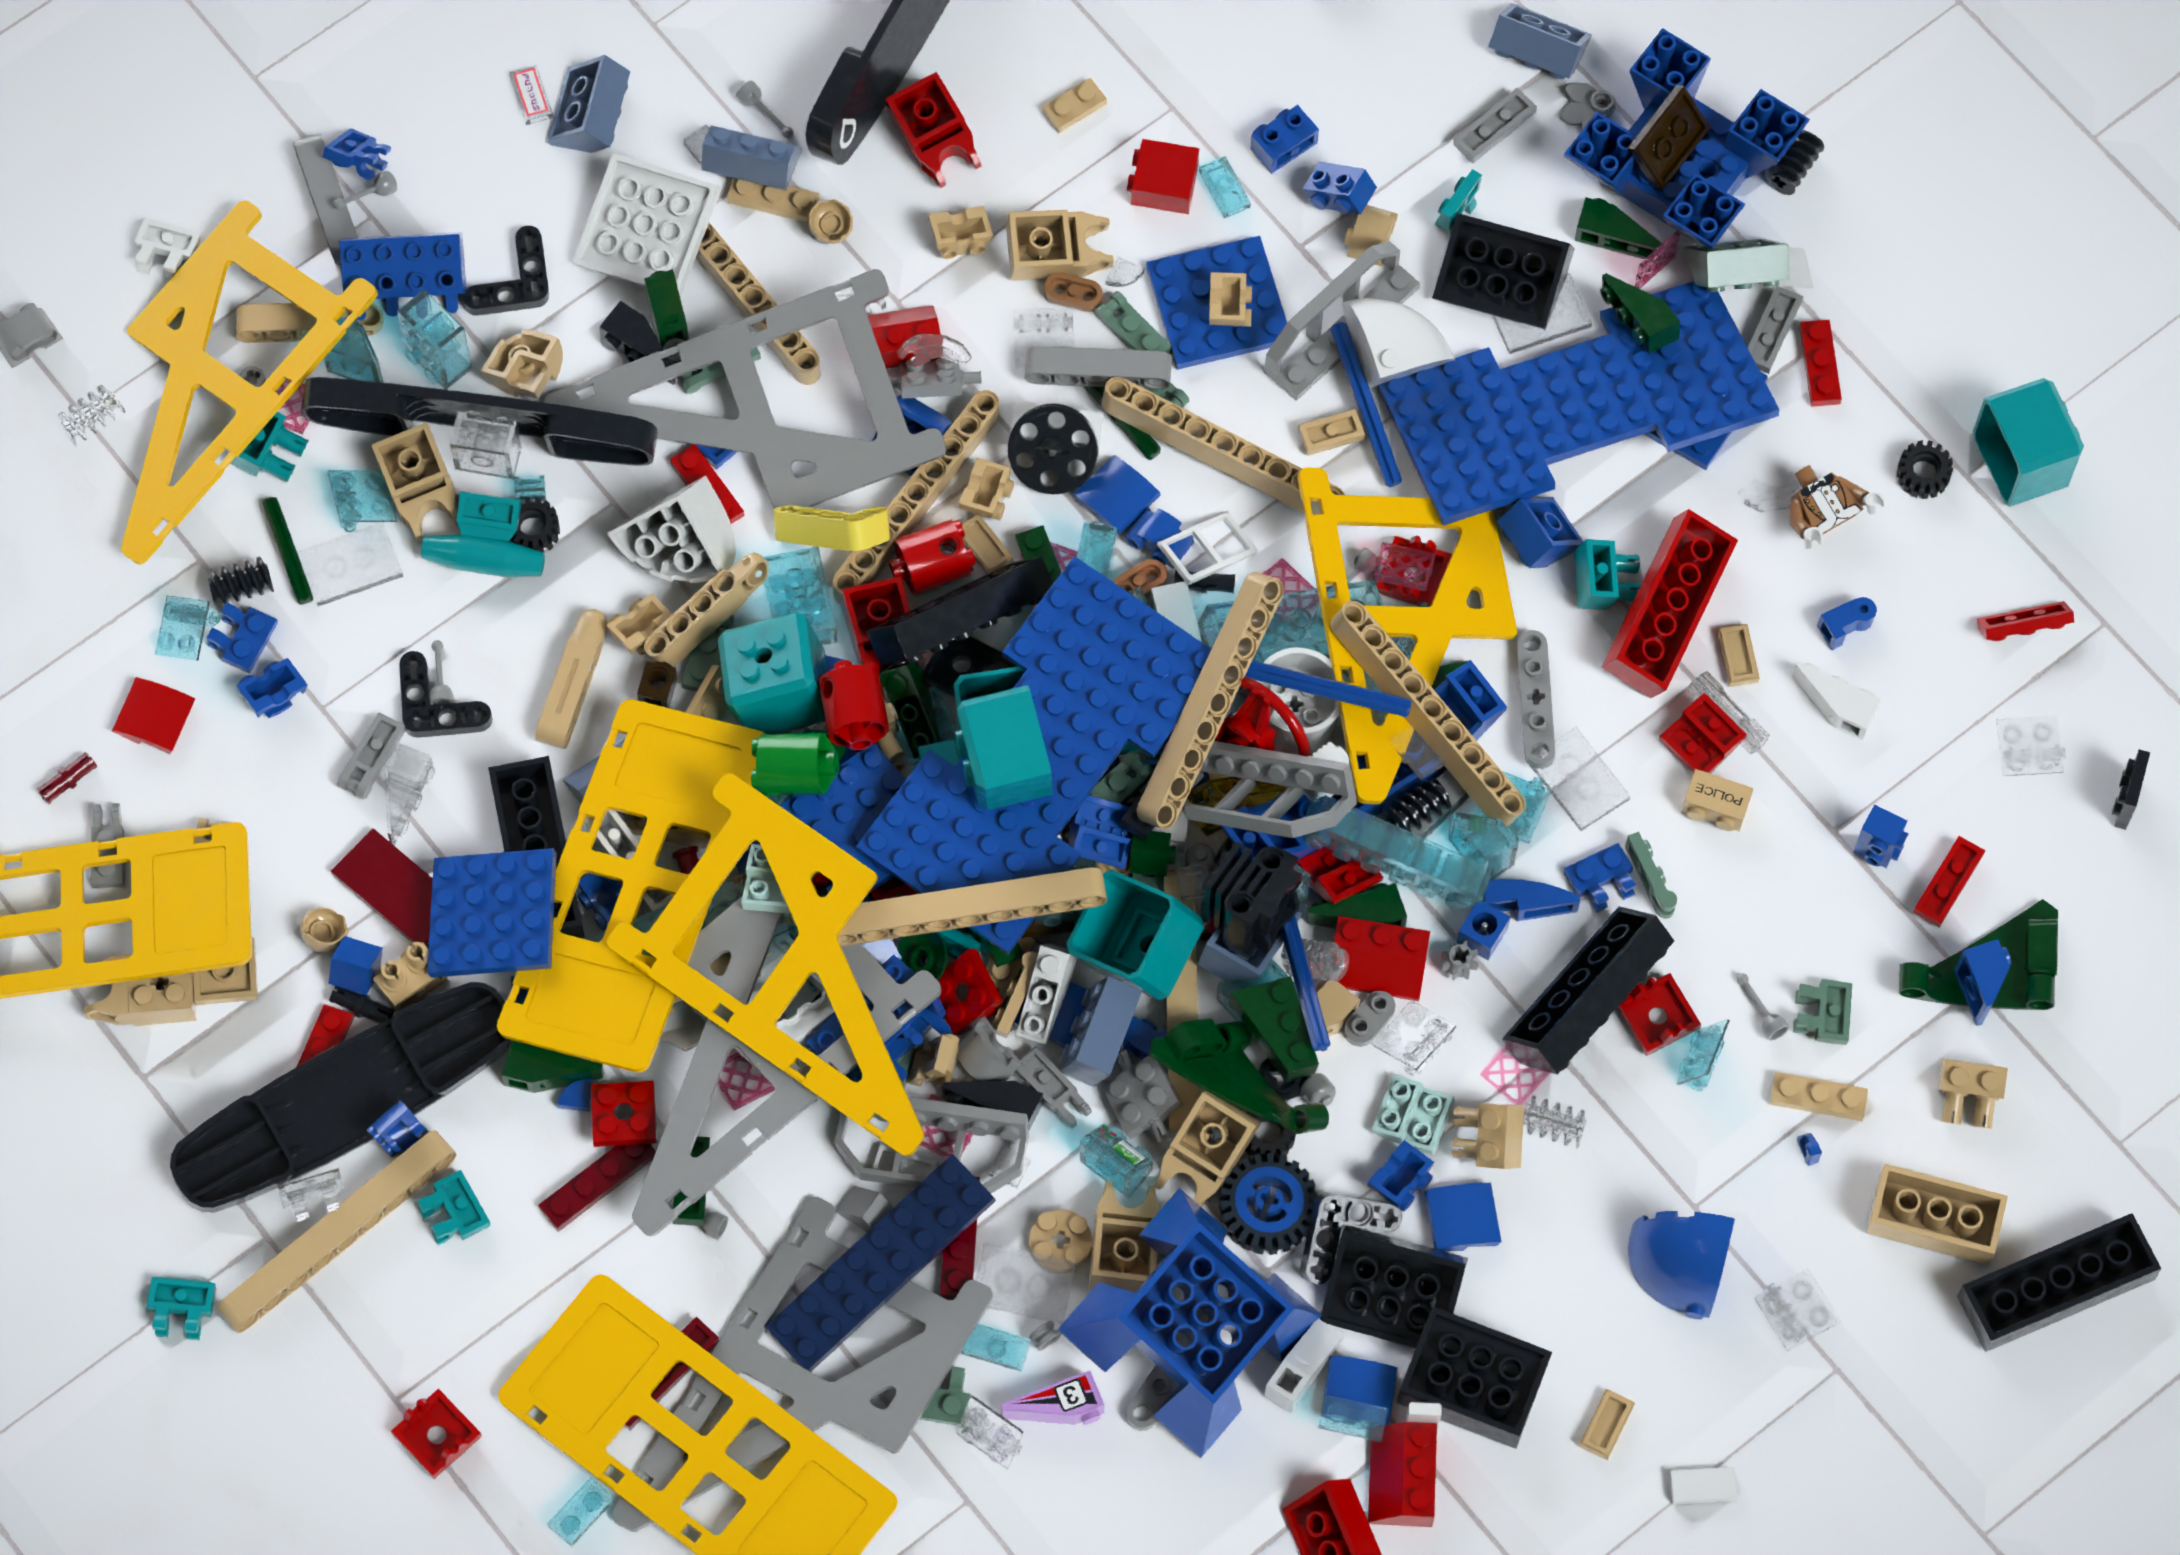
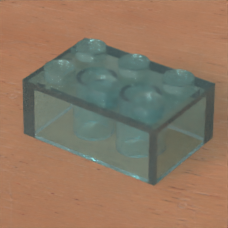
[397,289,472,390]
[761,546,838,645]

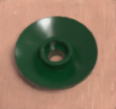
[897,932,948,981]

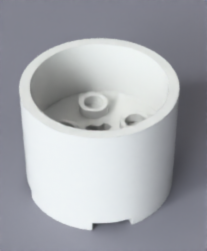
[1256,647,1344,756]

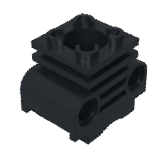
[1201,842,1302,959]

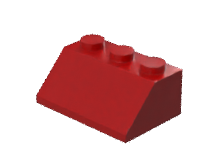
[854,305,943,374]
[1328,916,1431,1002]
[1368,1422,1437,1527]
[1282,1478,1382,1555]

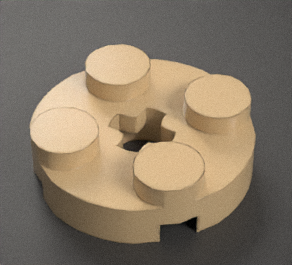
[1029,1209,1092,1274]

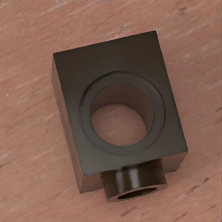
[637,661,678,708]

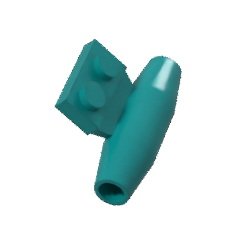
[421,491,545,577]

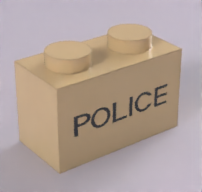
[1681,769,1754,832]

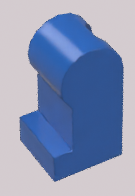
[1817,597,1877,650]

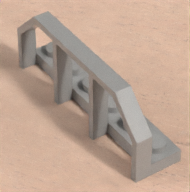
[1264,241,1420,401]
[1182,741,1357,838]
[835,1097,1029,1194]

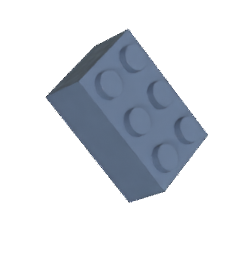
[1059,975,1142,1087]

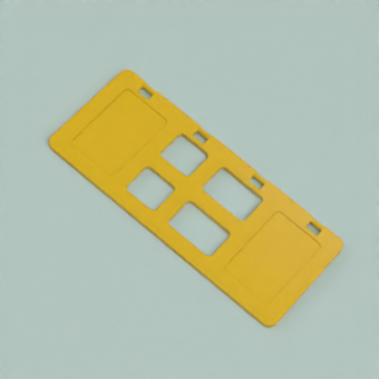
[497,699,765,1073]
[0,822,252,999]
[498,1274,898,1555]

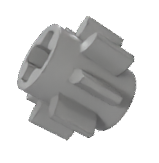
[1441,941,1479,980]

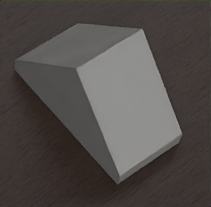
[837,1186,894,1232]

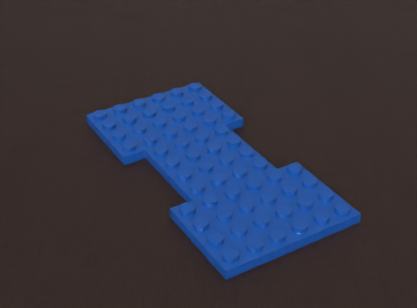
[1378,281,1780,526]
[856,556,1211,955]

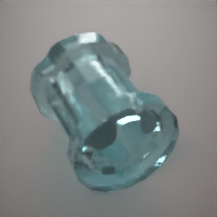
[514,475,547,502]

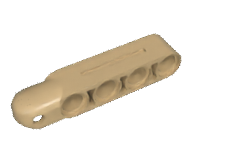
[236,303,384,343]
[644,552,769,667]
[535,609,608,749]

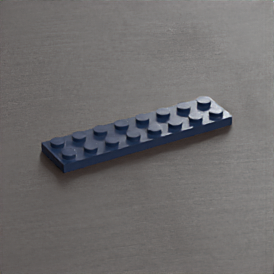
[765,1153,996,1372]

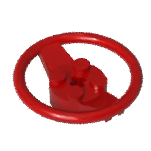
[1214,676,1311,787]

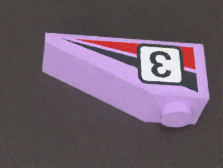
[1001,1370,1105,1425]

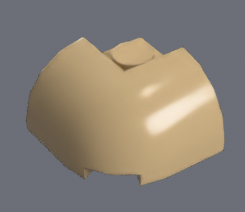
[481,329,563,399]

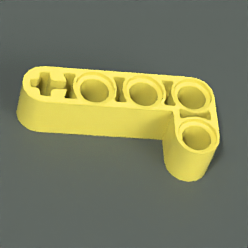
[773,505,890,551]

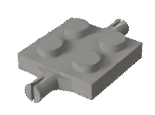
[890,357,982,399]
[1102,1051,1183,1142]

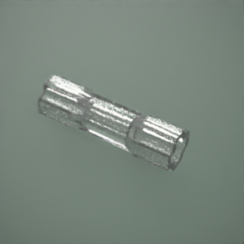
[1688,671,1770,754]

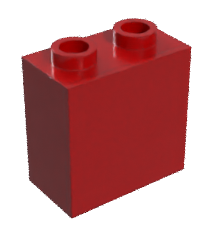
[1127,138,1200,215]

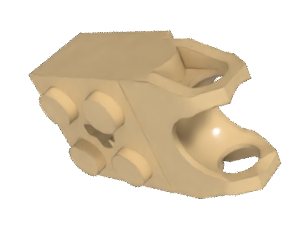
[1006,209,1114,281]
[371,422,459,542]
[84,954,197,1026]
[1154,1091,1261,1207]
[1088,1181,1160,1293]

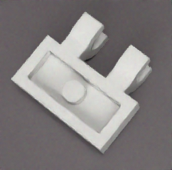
[134,218,202,280]

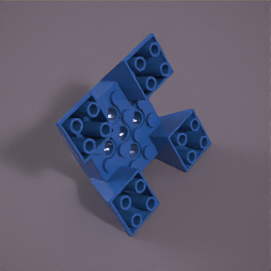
[1564,28,1810,249]
[1057,1188,1322,1458]

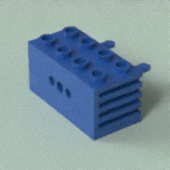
[339,232,467,321]
[806,954,951,1082]

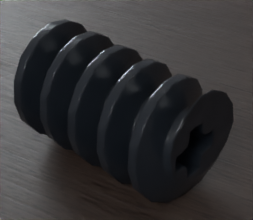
[1765,130,1825,195]
[208,556,274,607]
[1382,778,1453,837]

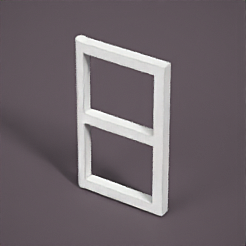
[1157,511,1258,585]

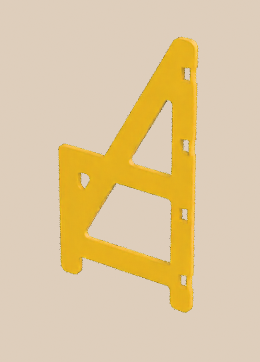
[121,200,378,565]
[1297,467,1517,804]
[607,773,924,1156]

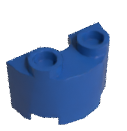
[1124,507,1194,569]
[236,658,308,718]
[577,873,641,932]
[367,1100,429,1157]
[1367,1140,1434,1212]

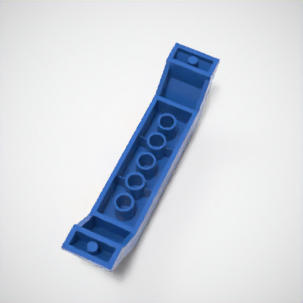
[1220,660,1507,860]

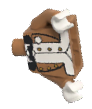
[1790,465,1884,549]

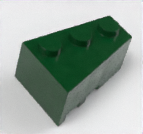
[1228,976,1319,1082]

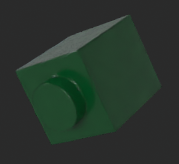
[1130,831,1176,877]

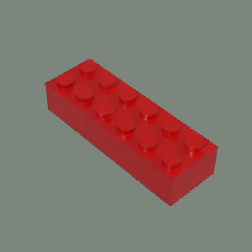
[1601,509,1738,699]

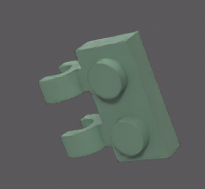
[1793,979,1853,1045]
[919,1366,971,1427]

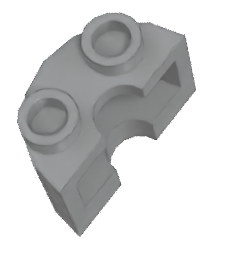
[0,303,64,369]
[956,1016,1022,1082]

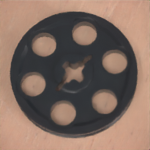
[1007,403,1098,495]

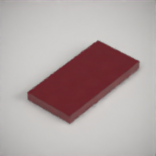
[330,828,433,946]

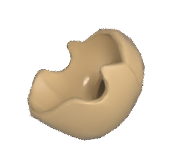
[808,199,853,244]
[301,907,349,953]

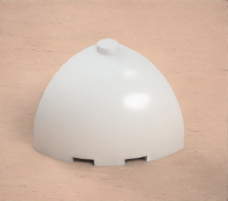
[1341,298,1455,389]
[607,476,736,583]

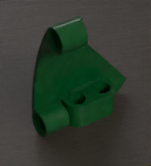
[1899,899,2058,1010]
[1149,1018,1329,1134]

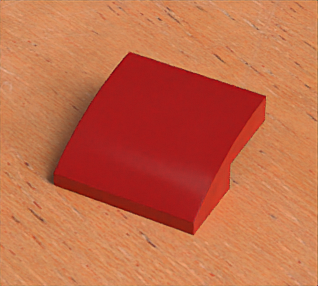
[111,677,196,755]
[1659,692,1747,774]
[1295,837,1384,905]

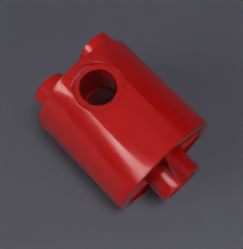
[888,519,976,596]
[818,660,889,750]

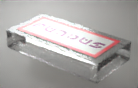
[509,64,554,125]

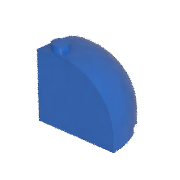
[1628,1211,1735,1319]

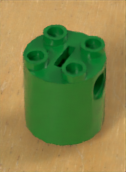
[751,733,839,796]

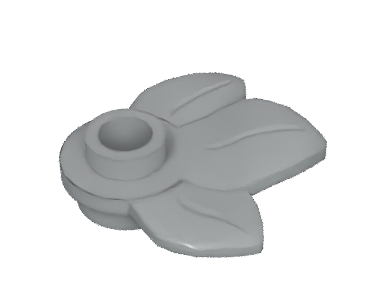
[1559,83,1616,129]

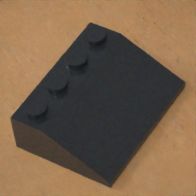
[1432,213,1575,330]
[1320,1225,1468,1348]
[1396,1306,1553,1449]

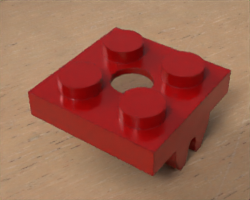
[1375,535,1452,607]
[938,949,1003,1035]
[1617,973,1702,1056]
[591,1080,657,1147]
[390,1388,482,1479]

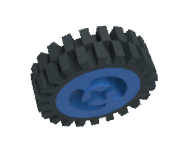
[1219,1153,1318,1255]

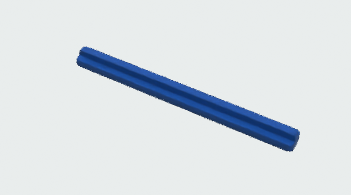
[1330,322,1402,487]
[1245,660,1412,717]
[1280,915,1331,1052]

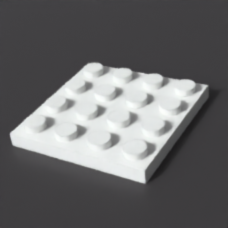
[572,153,722,298]

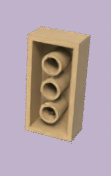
[1866,1163,2008,1266]

